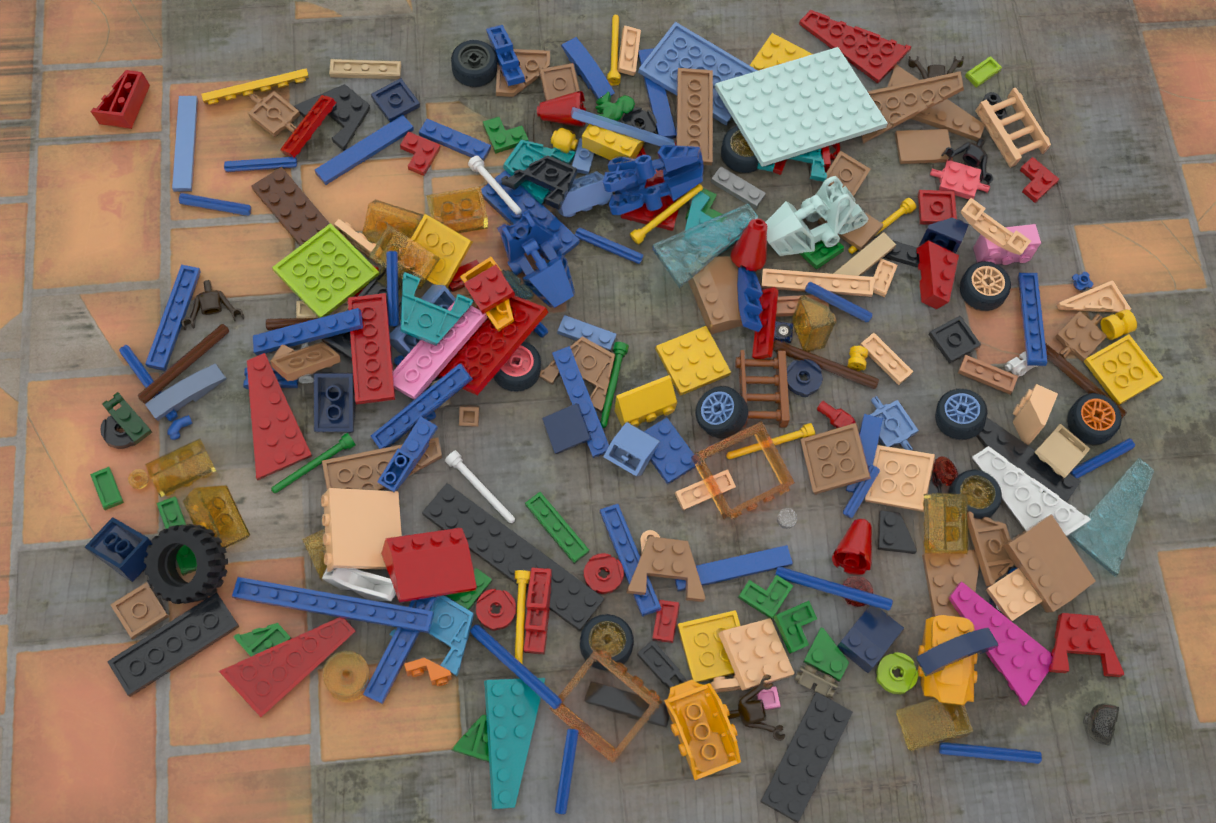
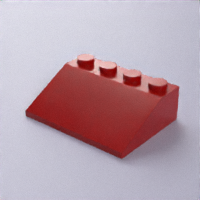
[381,528,477,602]

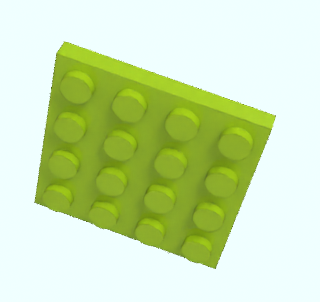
[272,223,380,318]

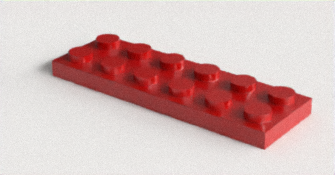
[348,293,395,405]

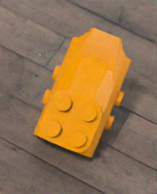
[918,615,977,705]
[664,680,741,780]

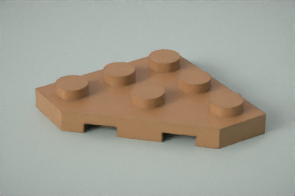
[496,49,550,97]

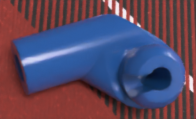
[167,415,193,440]

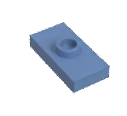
[572,138,595,175]

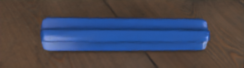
[843,465,880,518]

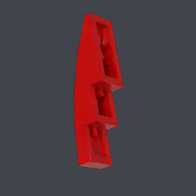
[523,568,552,654]

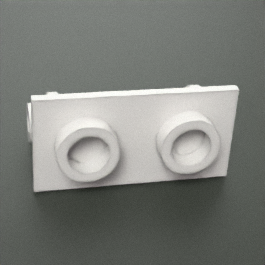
[1005,351,1037,377]

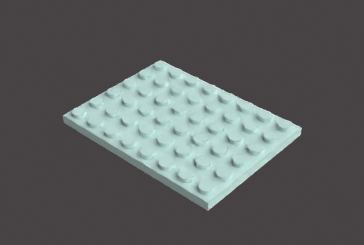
[715,47,888,167]

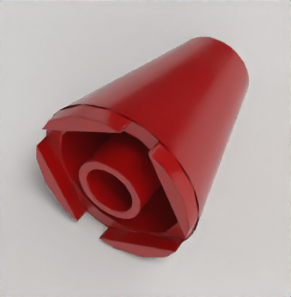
[537,91,586,127]
[730,219,768,271]
[832,519,872,575]

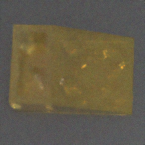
[896,698,973,751]

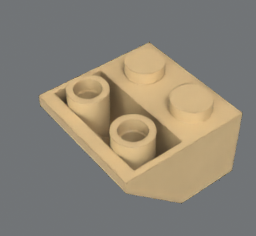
[1035,424,1090,478]

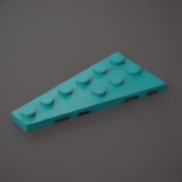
[484,678,545,809]

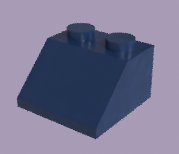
[919,218,969,254]

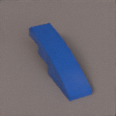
[486,25,525,86]
[561,37,615,100]
[737,266,763,332]
[846,414,883,493]

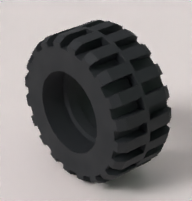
[144,524,228,604]

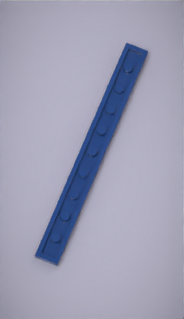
[232,577,434,633]

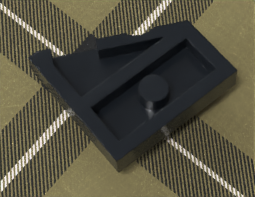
[878,510,917,554]

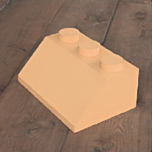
[1013,384,1058,446]

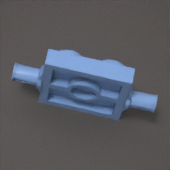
[870,396,919,451]

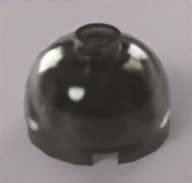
[1083,703,1119,746]

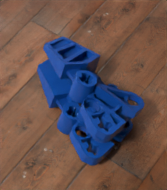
[603,145,704,215]
[497,209,575,308]

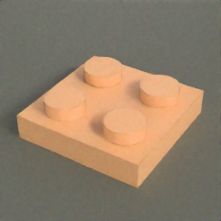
[986,568,1042,621]

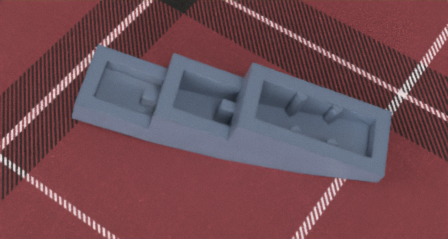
[145,364,227,421]

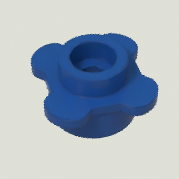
[1072,272,1093,290]

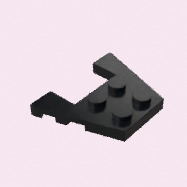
[294,84,370,151]
[501,155,577,210]

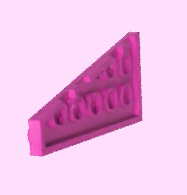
[948,581,1053,706]

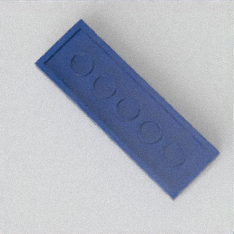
[479,170,580,262]

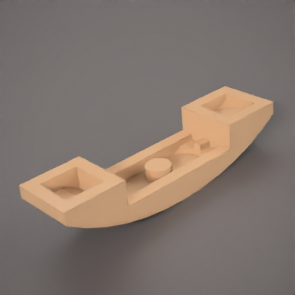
[960,198,1031,255]

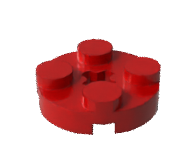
[584,553,624,594]
[476,589,516,631]

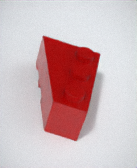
[90,70,150,129]
[916,240,959,309]

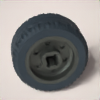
[451,40,497,87]

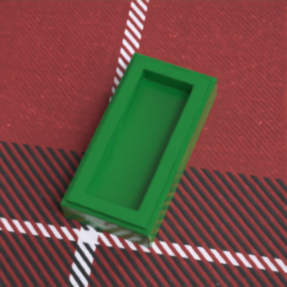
[90,467,124,510]

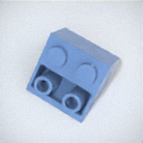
[603,422,660,476]

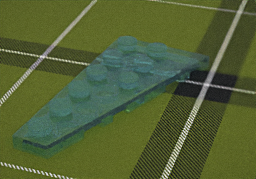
[652,203,758,288]
[1069,458,1154,576]

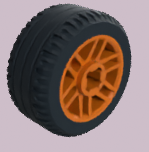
[1067,393,1122,445]

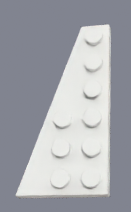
[972,446,1091,536]

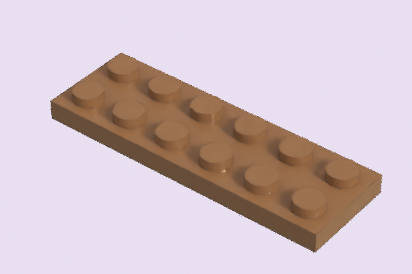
[676,68,713,165]

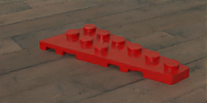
[219,617,356,717]

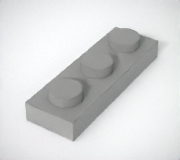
[711,167,766,209]

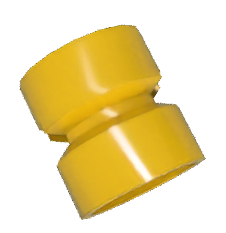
[1100,309,1137,340]

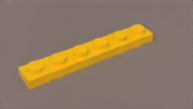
[201,68,308,105]

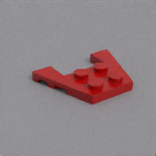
[1049,613,1124,677]

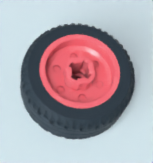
[493,341,541,392]

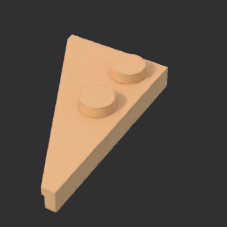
[1057,280,1131,313]

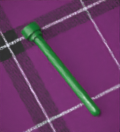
[600,342,629,428]
[271,433,356,493]

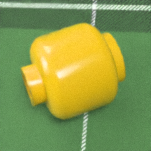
[551,128,578,154]

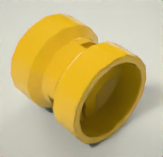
[847,346,868,371]

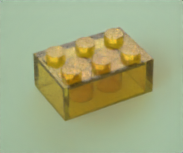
[426,186,488,233]
[369,225,440,289]

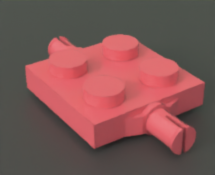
[930,159,990,199]

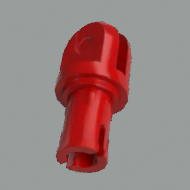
[817,400,856,428]

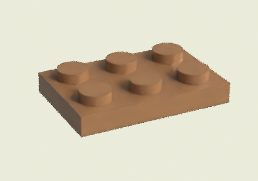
[270,342,341,381]

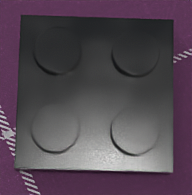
[928,316,981,364]

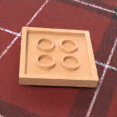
[865,445,935,512]
[719,618,795,691]

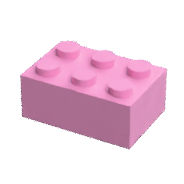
[973,224,1041,265]

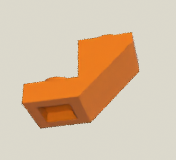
[404,658,452,686]

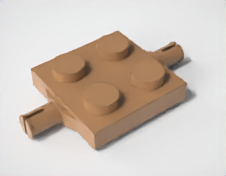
[248,91,300,137]
[1055,311,1107,362]

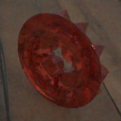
[933,456,958,486]
[842,576,873,608]

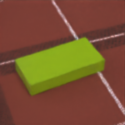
[965,56,1002,88]

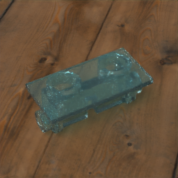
[502,269,534,300]

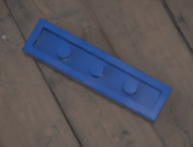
[419,119,491,161]

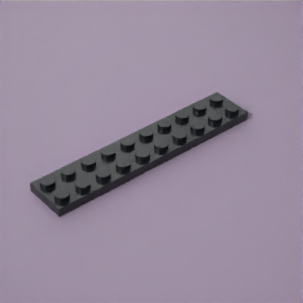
[422,483,604,631]

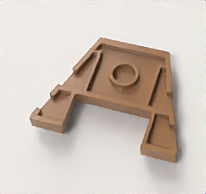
[539,336,615,413]
[627,536,705,602]

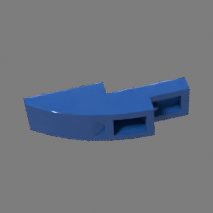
[377,416,438,492]

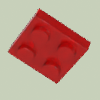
[918,190,957,225]
[464,264,515,314]

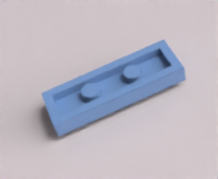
[557,315,617,352]

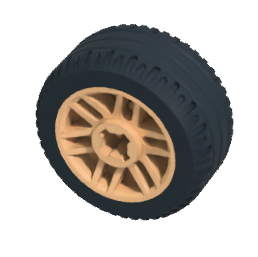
[960,261,1011,311]

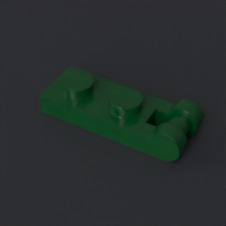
[102,392,152,444]

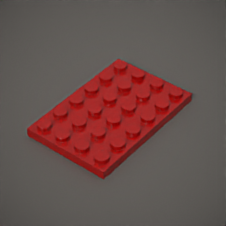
[437,296,548,396]

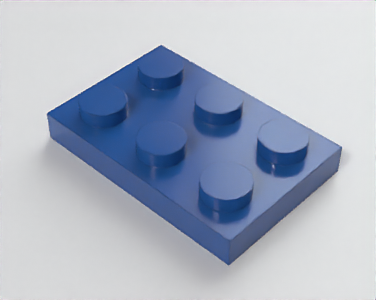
[644,417,700,485]

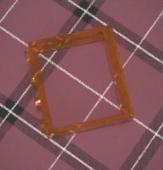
[691,421,795,520]
[549,649,663,763]

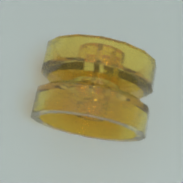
[322,651,371,702]

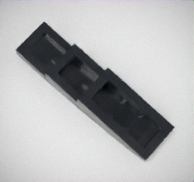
[584,681,670,727]

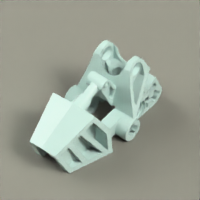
[765,176,868,256]

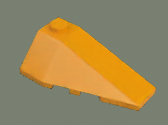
[460,256,514,331]

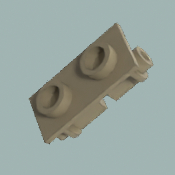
[795,665,838,698]

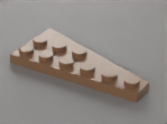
[888,65,985,141]
[862,71,964,143]
[322,437,442,491]
[922,550,979,617]

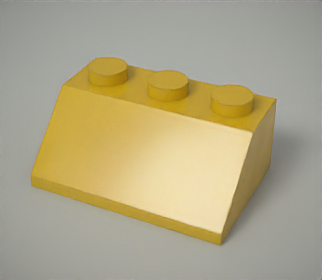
[582,124,645,163]
[614,375,677,427]

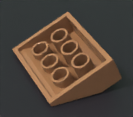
[685,256,743,335]
[1002,514,1096,613]

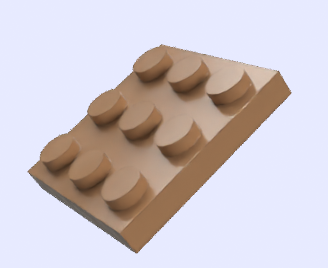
[800,423,871,494]

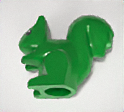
[595,91,635,121]

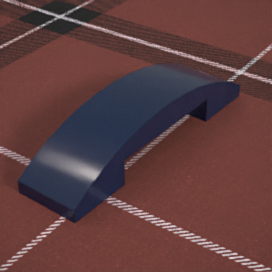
[916,628,999,676]

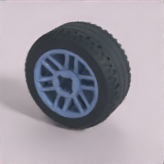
[695,386,748,439]
[935,388,988,440]

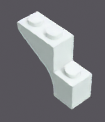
[322,568,396,601]

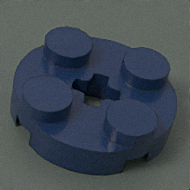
[787,359,823,398]

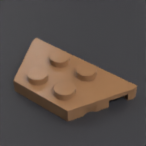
[964,512,1014,587]

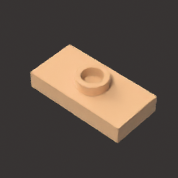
[873,259,898,297]

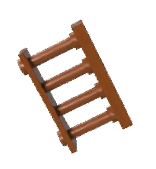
[735,350,790,428]

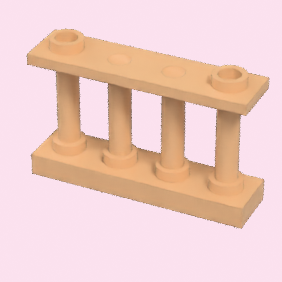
[975,88,1051,168]

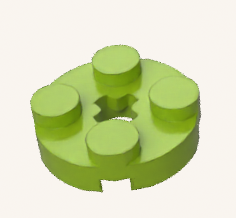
[876,652,918,694]

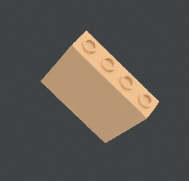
[321,488,402,572]

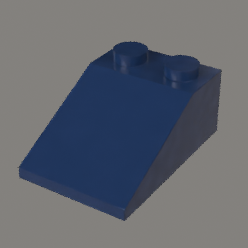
[314,373,356,432]
[85,517,153,582]
[837,605,904,673]

